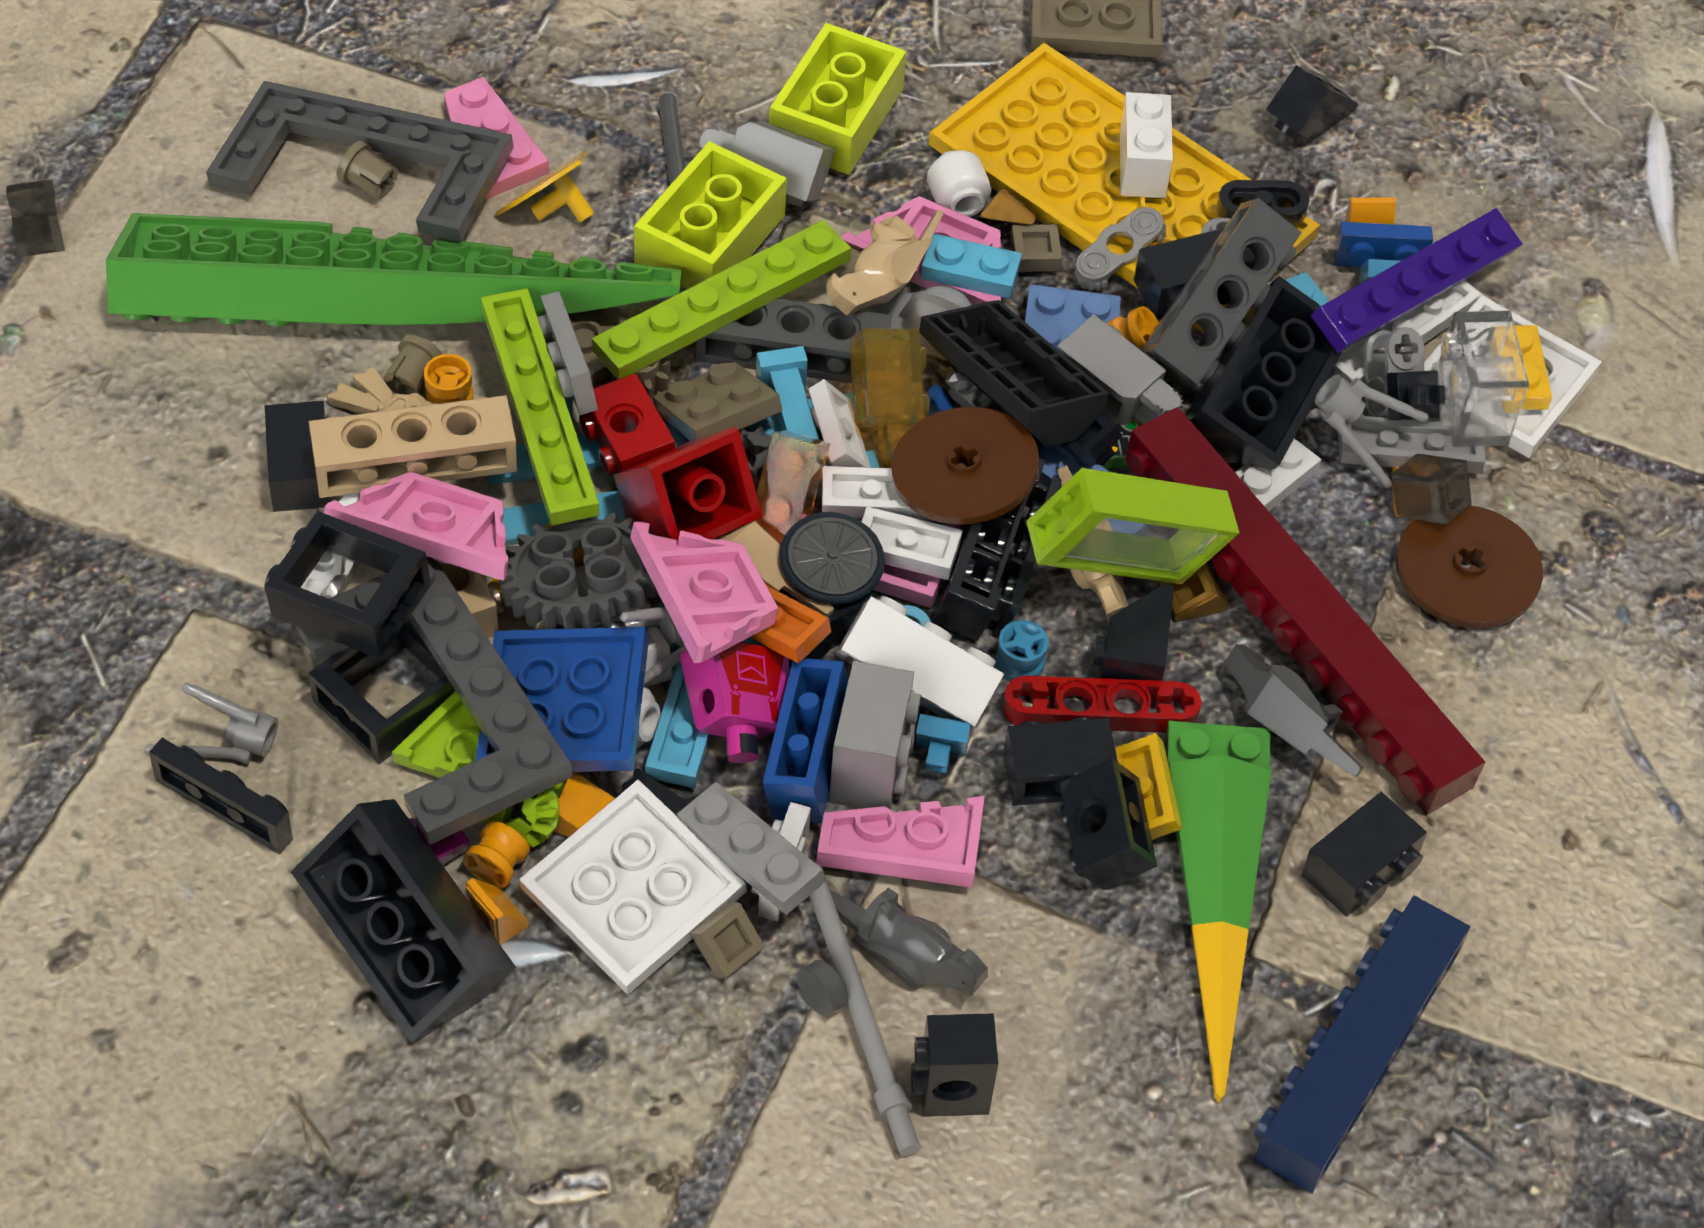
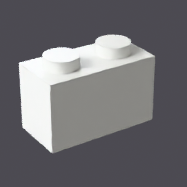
[1120,92,1173,198]

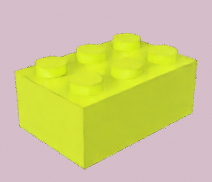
[769,23,907,175]
[634,141,787,289]

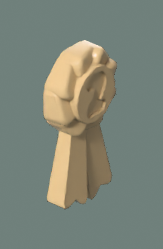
[327,367,432,414]

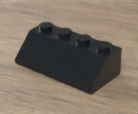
[1186,276,1343,469]
[291,799,517,1043]

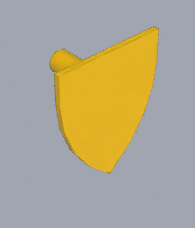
[495,150,594,223]

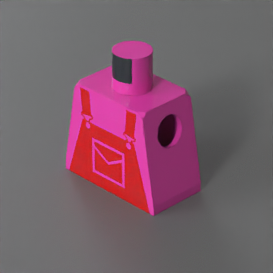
[680,642,789,763]

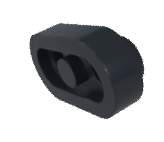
[1216,180,1310,226]

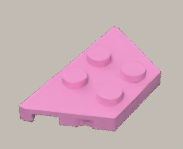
[841,196,1001,305]
[324,472,508,581]
[630,522,778,663]

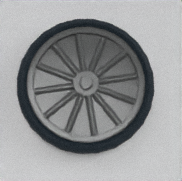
[779,512,885,605]

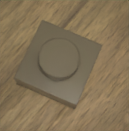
[1010,224,1062,272]
[690,901,765,978]

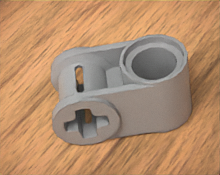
[1362,327,1424,418]

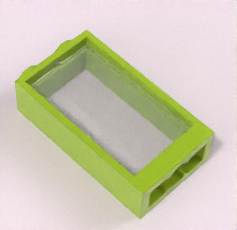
[1026,468,1239,584]

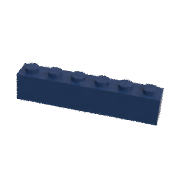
[1254,895,1471,1194]

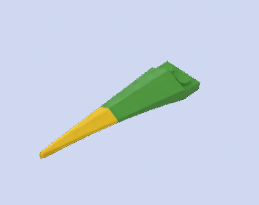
[1166,721,1272,1103]

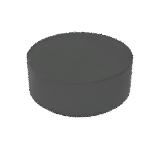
[797,960,848,1017]

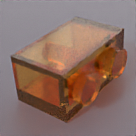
[754,430,831,538]

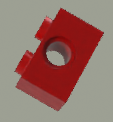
[579,373,675,476]

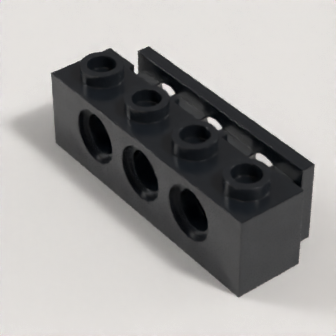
[932,458,1062,641]

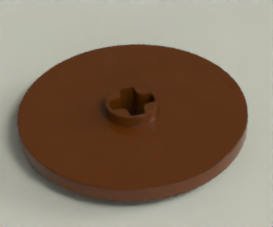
[891,407,1039,524]
[1396,505,1543,628]

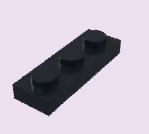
[149,737,293,854]

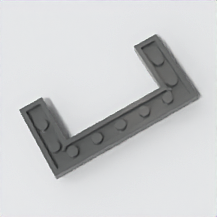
[206,81,514,242]
[295,556,573,845]

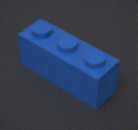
[762,658,848,823]

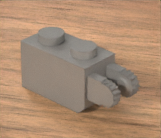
[699,121,836,206]
[1057,314,1183,425]

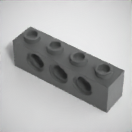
[1141,198,1302,387]
[696,298,892,388]

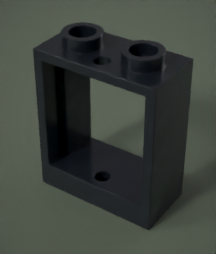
[264,511,431,659]
[308,620,455,764]

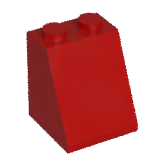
[614,427,763,540]

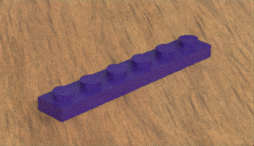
[1311,208,1523,353]

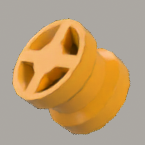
[1106,306,1159,350]
[463,821,530,888]

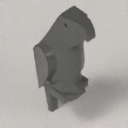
[1224,644,1364,777]
[830,887,988,995]

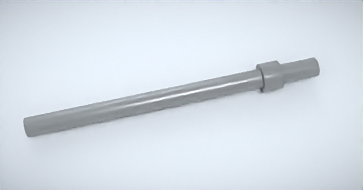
[809,864,921,1156]

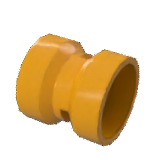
[424,354,474,404]

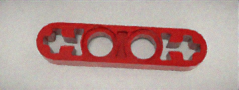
[1002,676,1202,733]

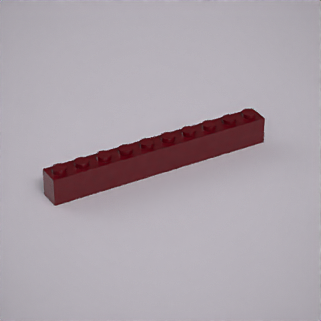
[1125,407,1485,815]

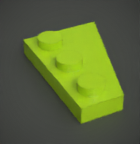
[392,691,579,806]

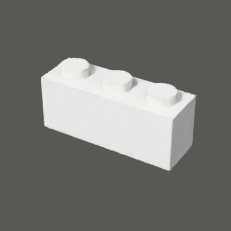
[835,596,1004,729]

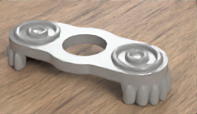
[1074,207,1166,291]

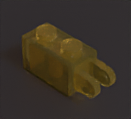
[850,328,930,468]

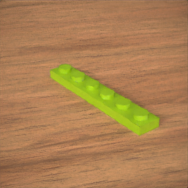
[592,219,851,379]
[481,288,600,526]

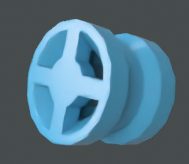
[995,620,1049,681]

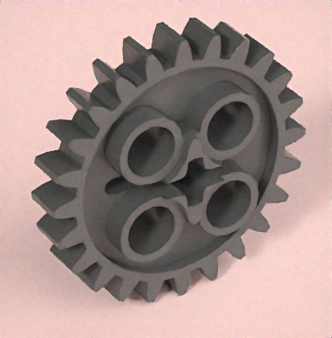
[499,512,657,630]

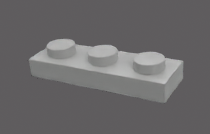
[537,291,598,415]
[1338,416,1486,474]
[677,782,826,915]

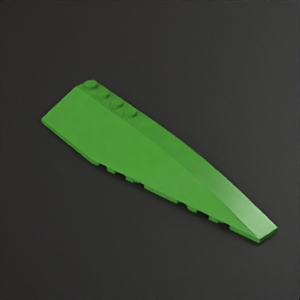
[106,213,681,327]

